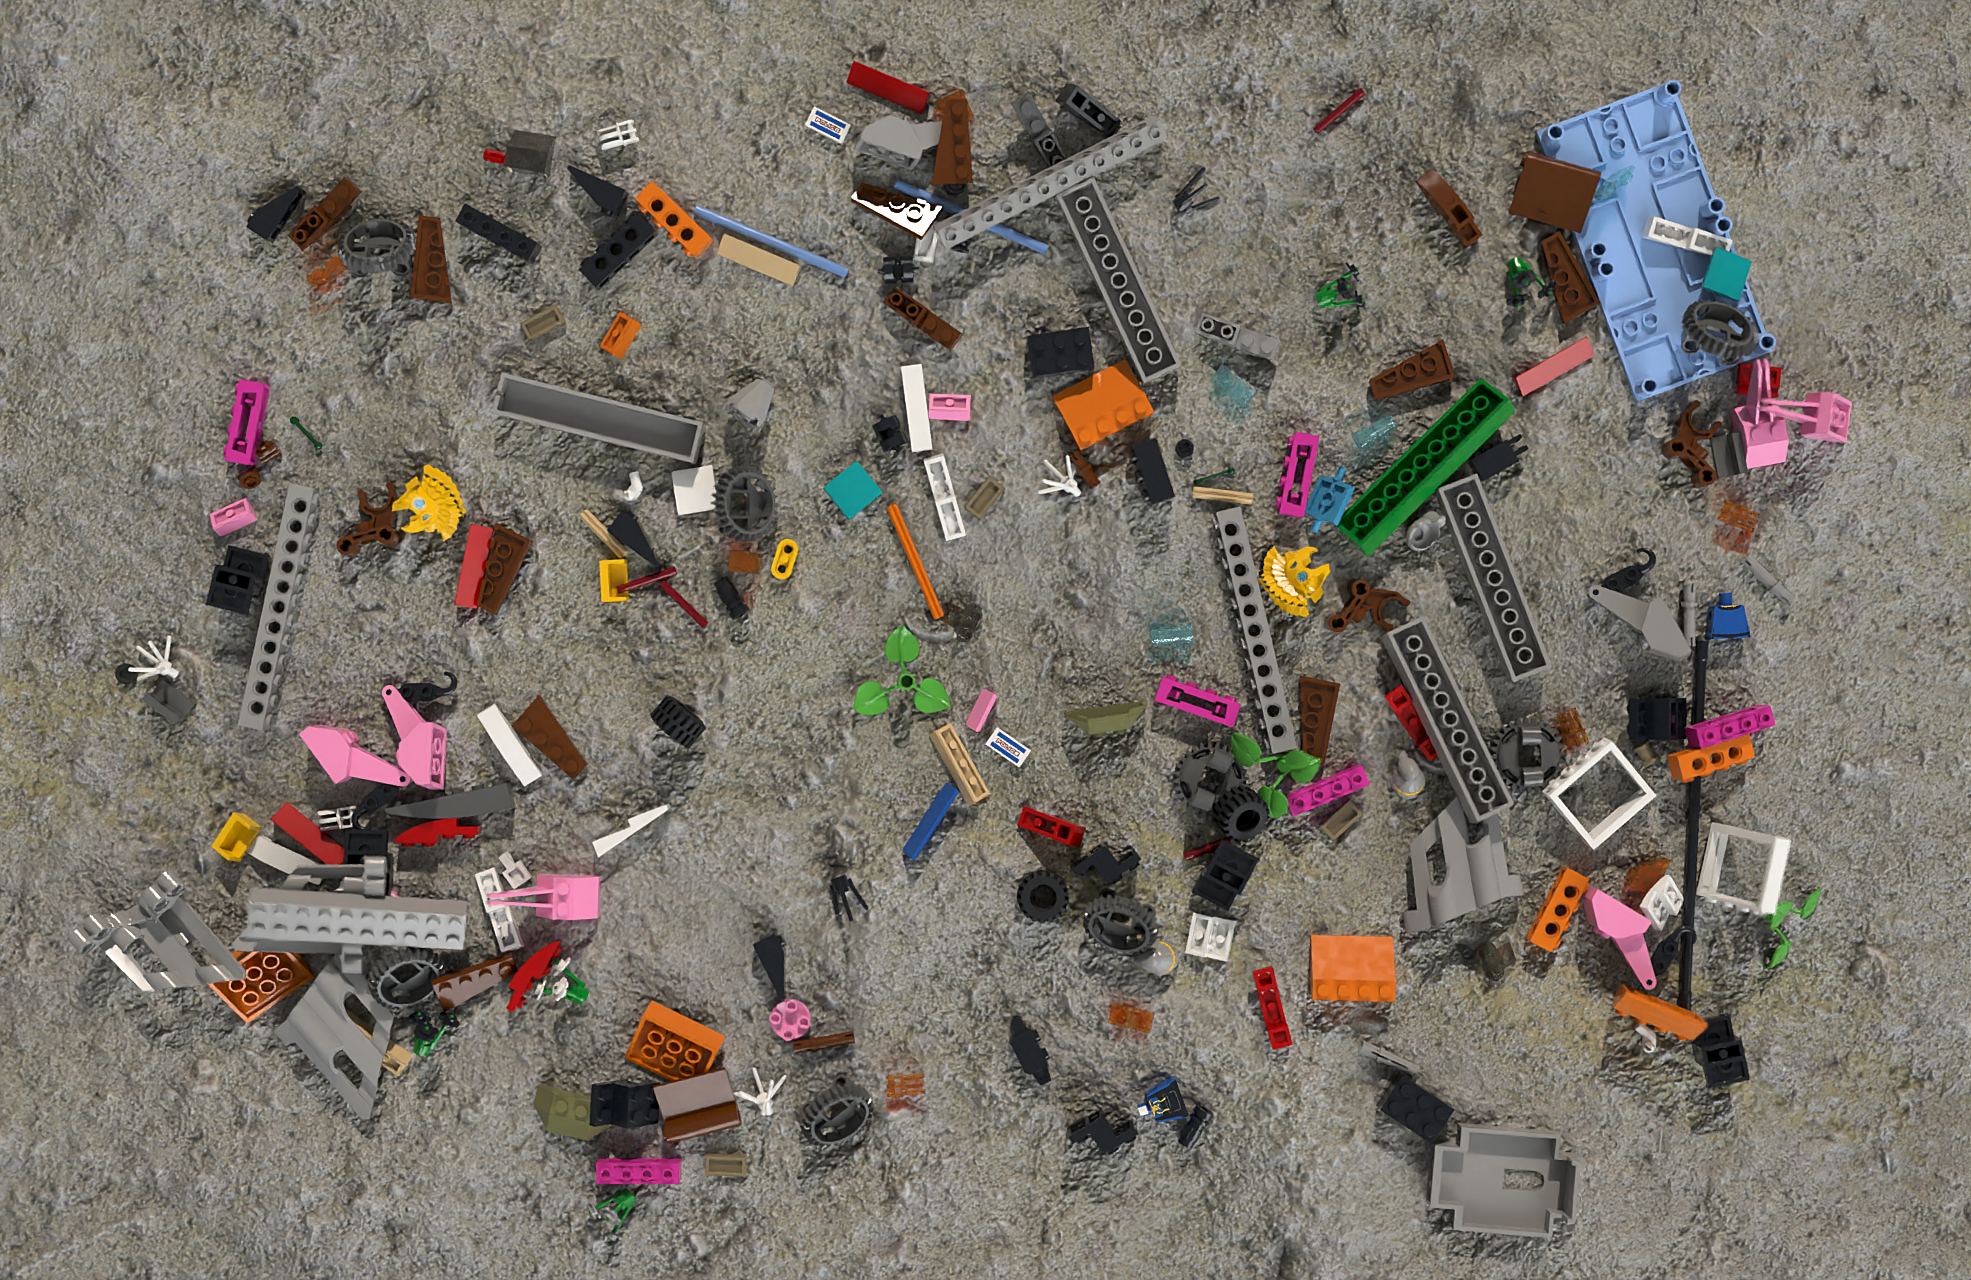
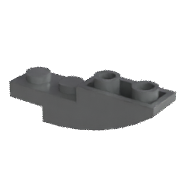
[1011,92,1067,168]

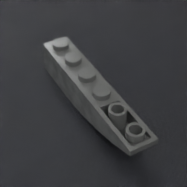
[385,780,516,819]

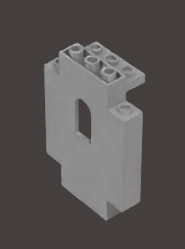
[1427,1123,1586,1238]

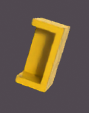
[599,559,629,602]
[211,812,262,862]

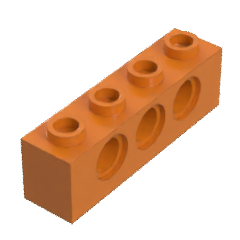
[635,181,714,259]
[1667,734,1755,783]
[1525,866,1589,952]

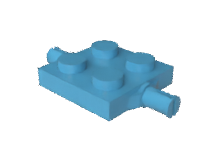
[1305,466,1355,534]

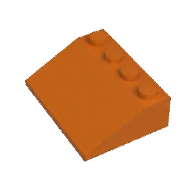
[1052,359,1154,451]
[1309,935,1396,1002]
[209,951,314,1023]
[1611,983,1708,1042]
[624,1001,726,1081]

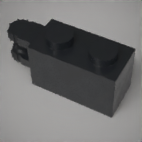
[1467,434,1529,482]

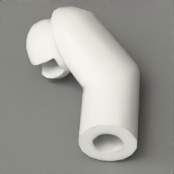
[623,471,643,502]
[1634,1023,1656,1053]

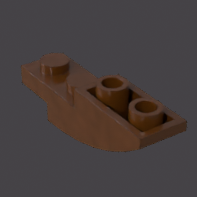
[1415,169,1482,248]
[288,177,361,250]
[883,286,963,351]

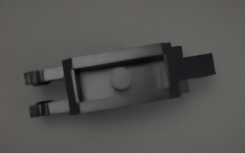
[1010,1015,1051,1086]

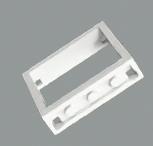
[1542,737,1656,850]
[1696,822,1791,917]

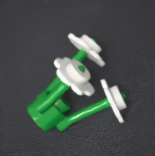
[535,957,589,1005]

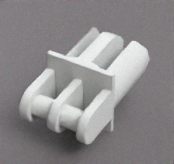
[597,120,639,151]
[317,805,356,832]

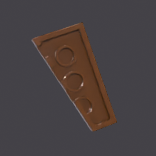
[931,98,973,186]
[851,183,943,240]
[410,215,452,304]
[1369,339,1455,401]
[477,523,533,615]
[1300,676,1340,764]
[512,695,588,780]

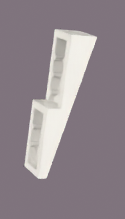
[1642,216,1733,257]
[901,364,933,452]
[923,453,966,541]
[592,803,671,857]
[475,867,525,954]

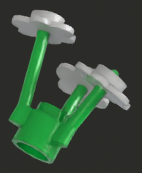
[588,1188,636,1241]

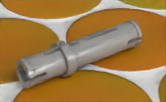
[1740,553,1795,605]
[1681,584,1698,646]
[1358,1040,1420,1077]

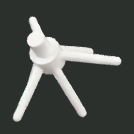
[1037,454,1081,497]
[128,635,179,681]
[734,1068,787,1116]

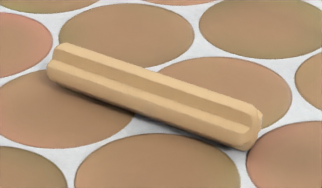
[1192,486,1253,505]
[579,509,628,559]

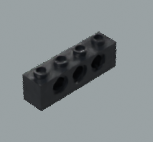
[455,203,542,265]
[578,213,658,290]

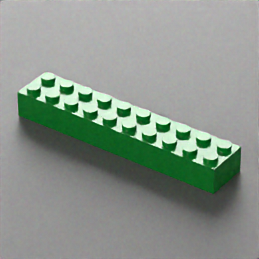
[1335,378,1516,557]

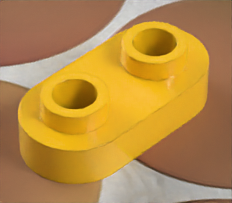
[771,539,799,579]

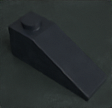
[1055,84,1121,138]
[567,165,628,217]
[246,186,306,243]
[607,510,662,568]
[753,931,787,1000]

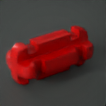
[483,149,509,165]

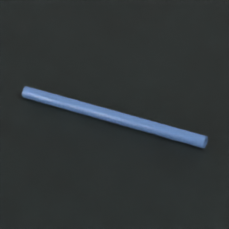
[894,179,1049,255]
[693,205,849,278]

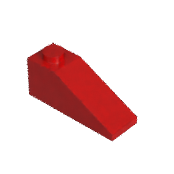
[1017,806,1086,847]

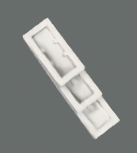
[477,704,542,786]

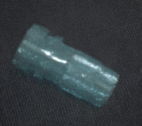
[1352,415,1397,451]
[1151,623,1193,646]

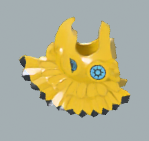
[392,464,466,544]
[1258,545,1330,618]

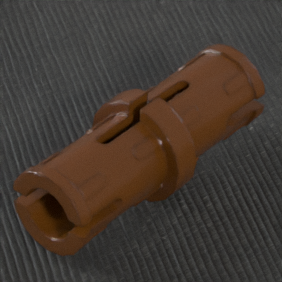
[1068,448,1101,489]

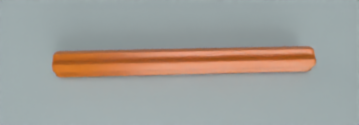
[887,504,944,619]

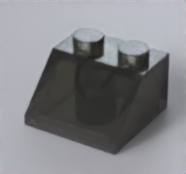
[504,130,556,178]

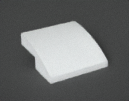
[672,465,717,515]
[1640,875,1684,931]
[1185,913,1236,962]

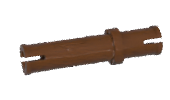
[792,1030,855,1055]

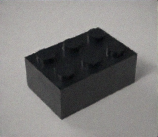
[1027,327,1095,379]
[1128,437,1175,506]
[1376,1071,1455,1144]

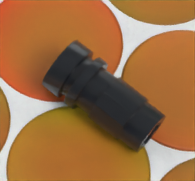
[714,576,750,620]
[1178,1104,1214,1149]

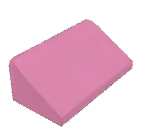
[929,394,971,421]
[210,497,257,536]
[966,689,997,732]

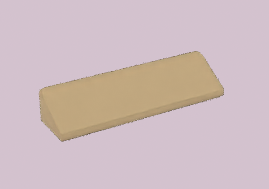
[717,234,801,286]
[929,722,990,806]
[345,1009,413,1077]

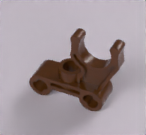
[1661,400,1722,488]
[337,482,400,557]
[1324,579,1410,633]

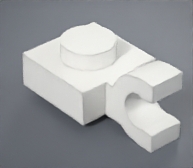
[499,851,532,889]

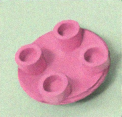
[769,999,811,1041]

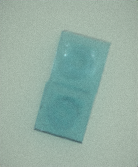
[1594,165,1636,200]
[1210,365,1257,408]

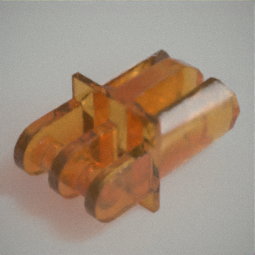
[1717,500,1761,533]
[1556,708,1589,750]
[886,1073,926,1098]

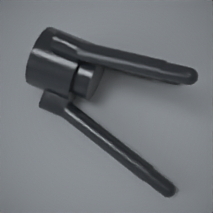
[1172,167,1220,215]
[830,874,869,922]

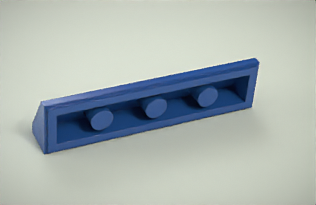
[903,782,959,860]

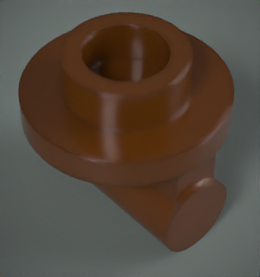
[256,441,282,464]
[237,466,261,489]

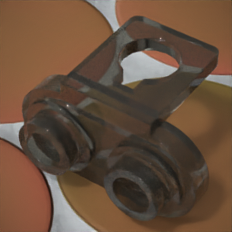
[941,603,983,642]
[1476,941,1516,981]

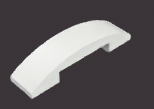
[246,834,326,885]

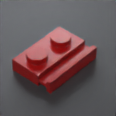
[1735,363,1782,398]

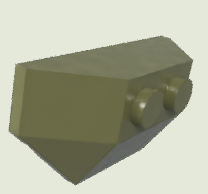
[1064,700,1147,738]
[533,1084,611,1141]

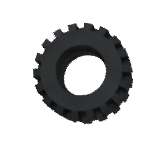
[650,695,706,748]
[1212,785,1270,843]
[1017,869,1069,923]

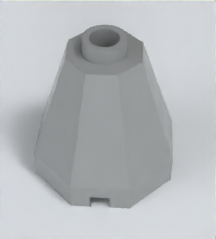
[725,378,774,432]

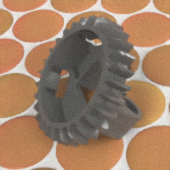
[337,217,416,278]
[1681,299,1759,365]
[711,465,779,542]
[1489,717,1566,793]
[1172,742,1249,818]
[1083,888,1159,955]
[367,947,446,1010]
[800,1075,874,1147]

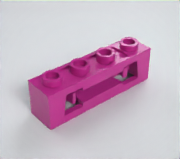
[224,379,270,466]
[1275,431,1320,518]
[1153,674,1241,727]
[1685,704,1775,749]
[1285,764,1370,817]
[596,1158,682,1184]

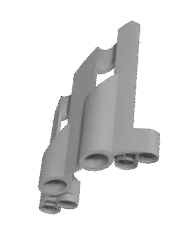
[1403,797,1524,933]
[232,856,387,973]
[68,870,246,992]
[273,950,394,1119]

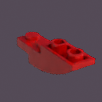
[395,817,482,847]
[506,939,563,1012]

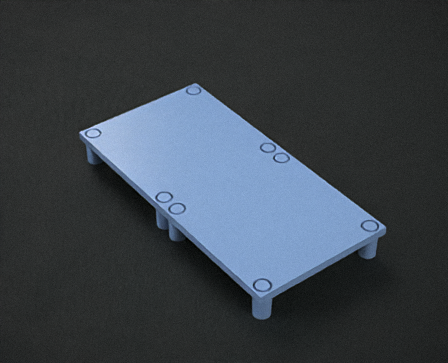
[1535,80,1776,402]

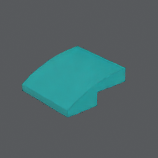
[1701,247,1752,302]
[823,461,883,520]

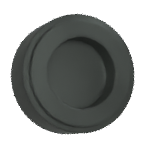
[115,663,138,684]

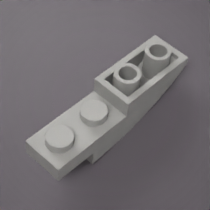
[1195,313,1281,361]

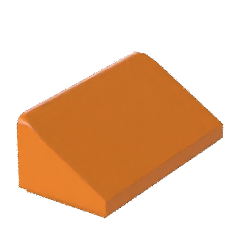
[599,312,641,359]

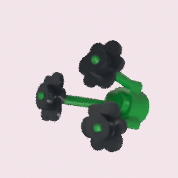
[1506,257,1557,307]
[1316,262,1364,313]
[407,1012,460,1056]

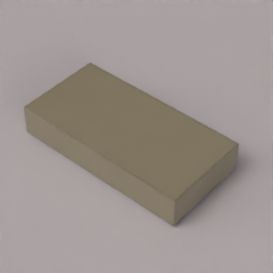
[520,304,566,342]
[964,475,1005,520]
[1319,799,1364,841]
[705,1153,747,1177]

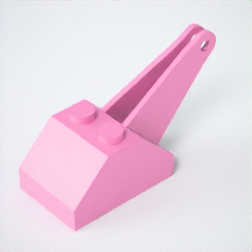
[1730,358,1789,469]
[1758,392,1852,443]
[486,874,601,920]

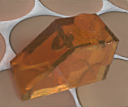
[728,551,762,574]
[1625,857,1671,895]

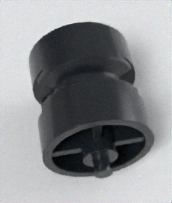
[878,255,919,284]
[872,414,908,453]

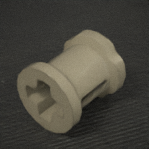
[1632,740,1660,767]

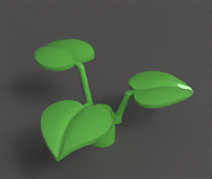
[853,626,950,715]
[1231,733,1321,819]
[1757,886,1822,970]

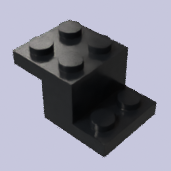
[205,545,271,615]
[1627,698,1687,741]
[343,829,393,895]
[1191,839,1259,911]
[1070,842,1141,884]
[1691,1014,1750,1089]
[589,1079,660,1129]
[1067,1108,1139,1155]

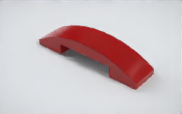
[1384,684,1438,761]
[1252,966,1293,1050]

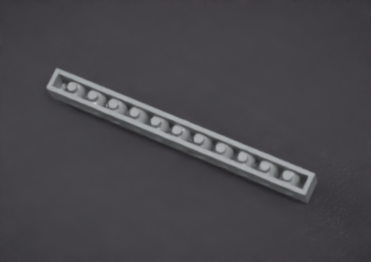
[933,116,1168,250]
[238,483,321,731]
[1212,507,1297,754]

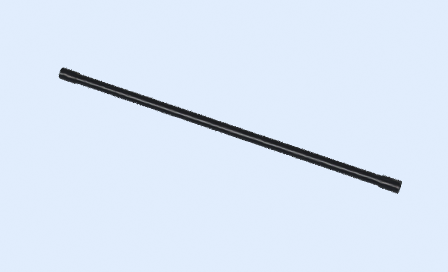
[1678,641,1709,1011]

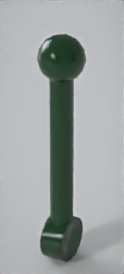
[290,416,322,450]
[1193,467,1235,485]

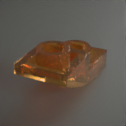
[307,256,348,286]
[1108,1003,1155,1034]

